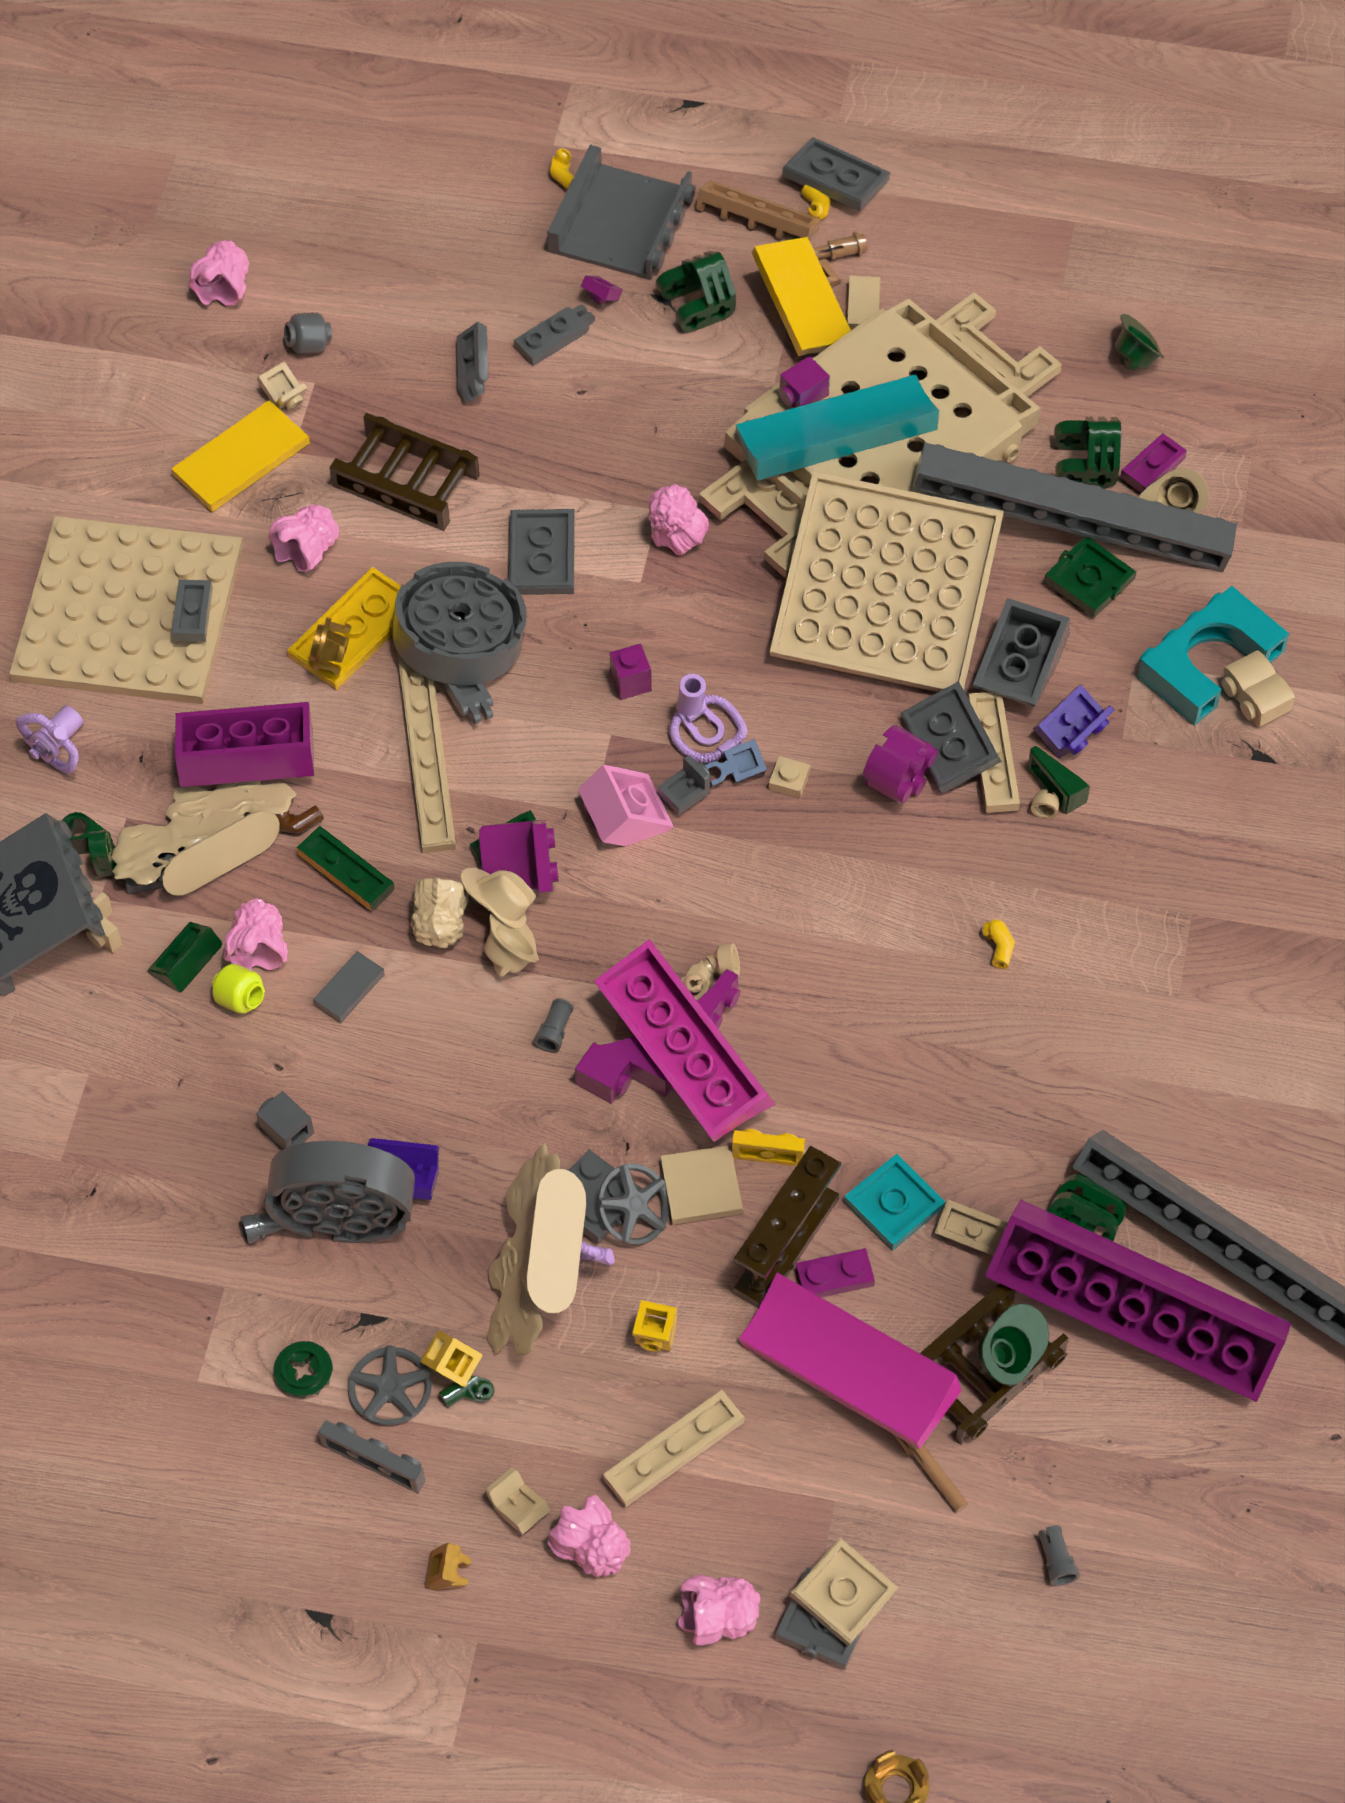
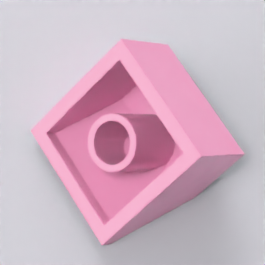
[578,764,674,846]

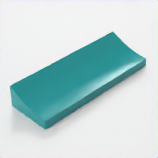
[736,374,939,481]

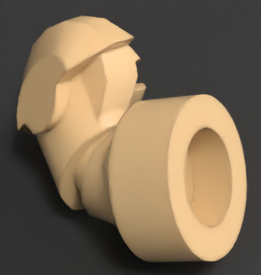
[681,943,740,1000]

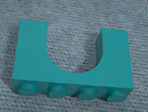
[1137,586,1290,726]

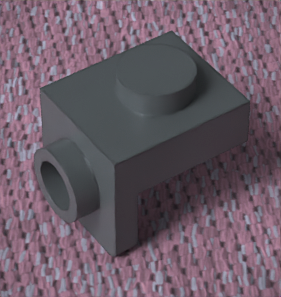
[657,755,711,815]

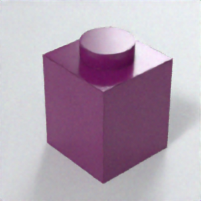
[779,356,830,408]
[609,643,652,700]

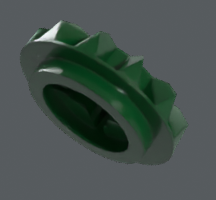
[274,1341,333,1399]

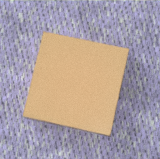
[661,1145,743,1225]
[790,1538,899,1647]

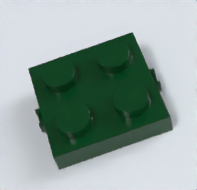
[1044,537,1136,618]

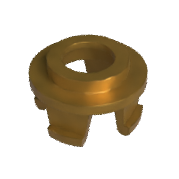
[309,617,352,675]
[865,1750,929,1803]

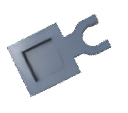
[705,739,767,786]

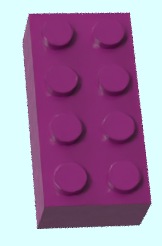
[175,702,314,787]

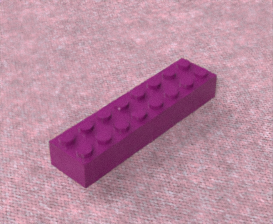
[985,1199,1292,1402]

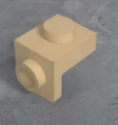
[257,361,308,410]
[84,892,123,954]
[485,1467,551,1535]

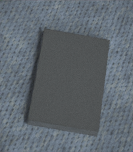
[782,137,890,211]
[509,509,575,595]
[901,681,1002,794]

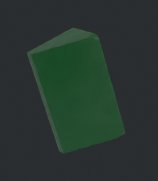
[148,922,222,992]

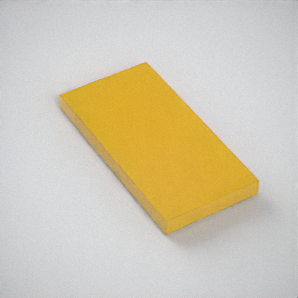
[751,237,851,356]
[171,400,310,512]
[287,566,401,690]

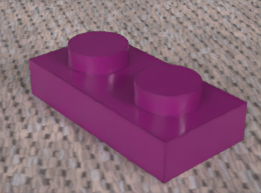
[1120,433,1187,493]
[796,1248,875,1298]

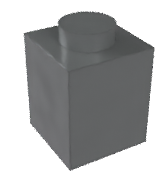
[256,1091,315,1150]

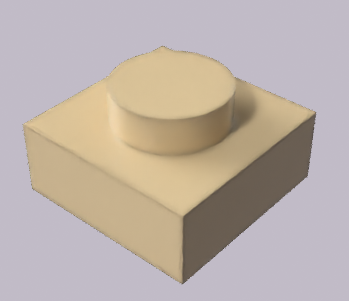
[769,756,811,799]

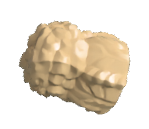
[411,877,469,949]

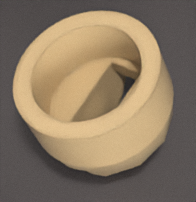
[1031,789,1059,819]

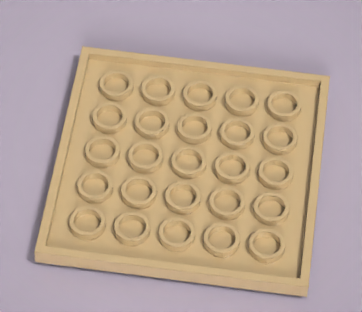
[770,471,1004,692]
[9,516,244,704]

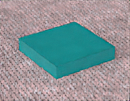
[844,1153,946,1251]

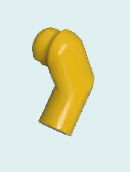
[550,148,574,190]
[801,185,830,221]
[982,919,1015,969]

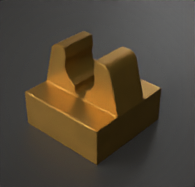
[425,1542,472,1591]

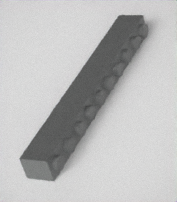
[912,442,1237,572]
[1073,1130,1345,1346]

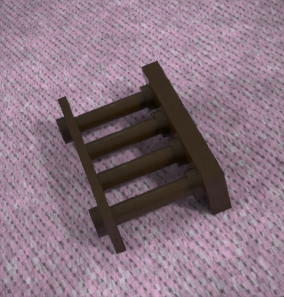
[329,412,480,531]
[733,1145,842,1309]
[920,1284,1069,1445]

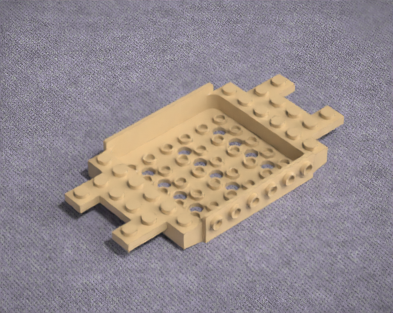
[699,292,1062,578]

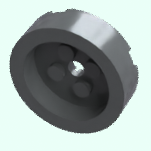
[392,562,527,685]
[265,1141,415,1243]

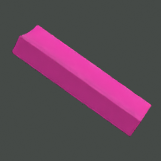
[594,939,776,1142]
[739,1273,962,1449]

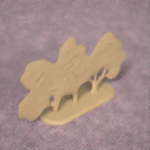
[111,780,297,895]
[488,1143,586,1355]

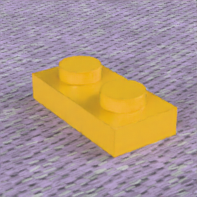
[732,1129,805,1166]

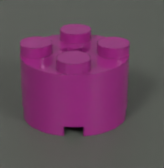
[863,725,938,803]

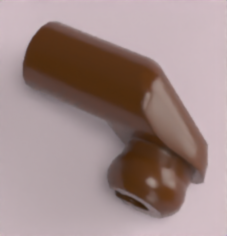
[275,805,324,834]

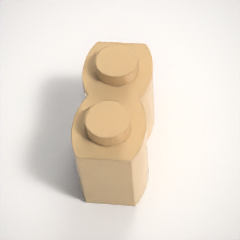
[1221,650,1295,727]

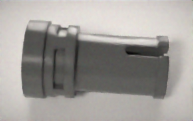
[533,998,574,1053]
[240,1212,286,1244]
[1038,1525,1080,1586]

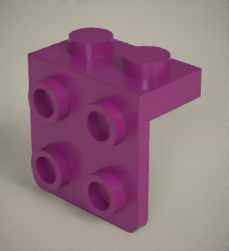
[479,819,559,892]

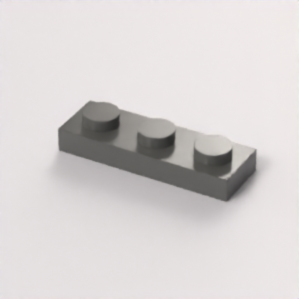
[318,1420,425,1494]

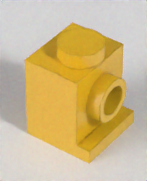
[632,1300,677,1352]
[420,1330,483,1387]

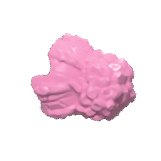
[188,240,249,306]
[648,484,709,555]
[268,504,339,573]
[223,898,288,971]
[548,1495,631,1577]
[678,1575,760,1646]

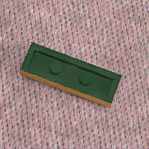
[296,826,395,911]

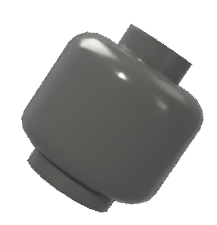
[284,312,332,354]

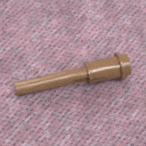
[813,232,867,260]
[885,1430,968,1512]

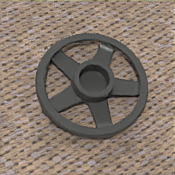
[598,1164,670,1245]
[349,1345,432,1425]

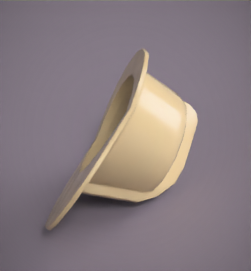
[1139,468,1209,514]
[460,868,536,929]
[484,912,539,977]

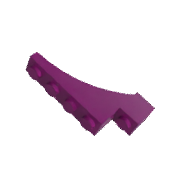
[575,969,741,1104]

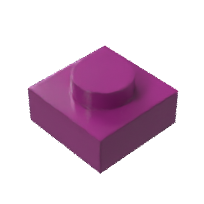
[580,275,623,303]

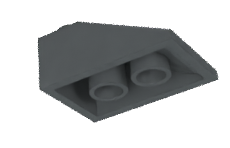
[973,598,1070,707]

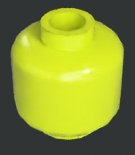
[212,964,265,1014]

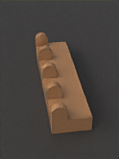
[696,180,821,241]

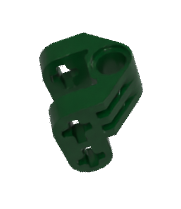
[655,251,736,333]
[1054,417,1121,489]
[61,812,116,878]
[1048,1174,1127,1241]

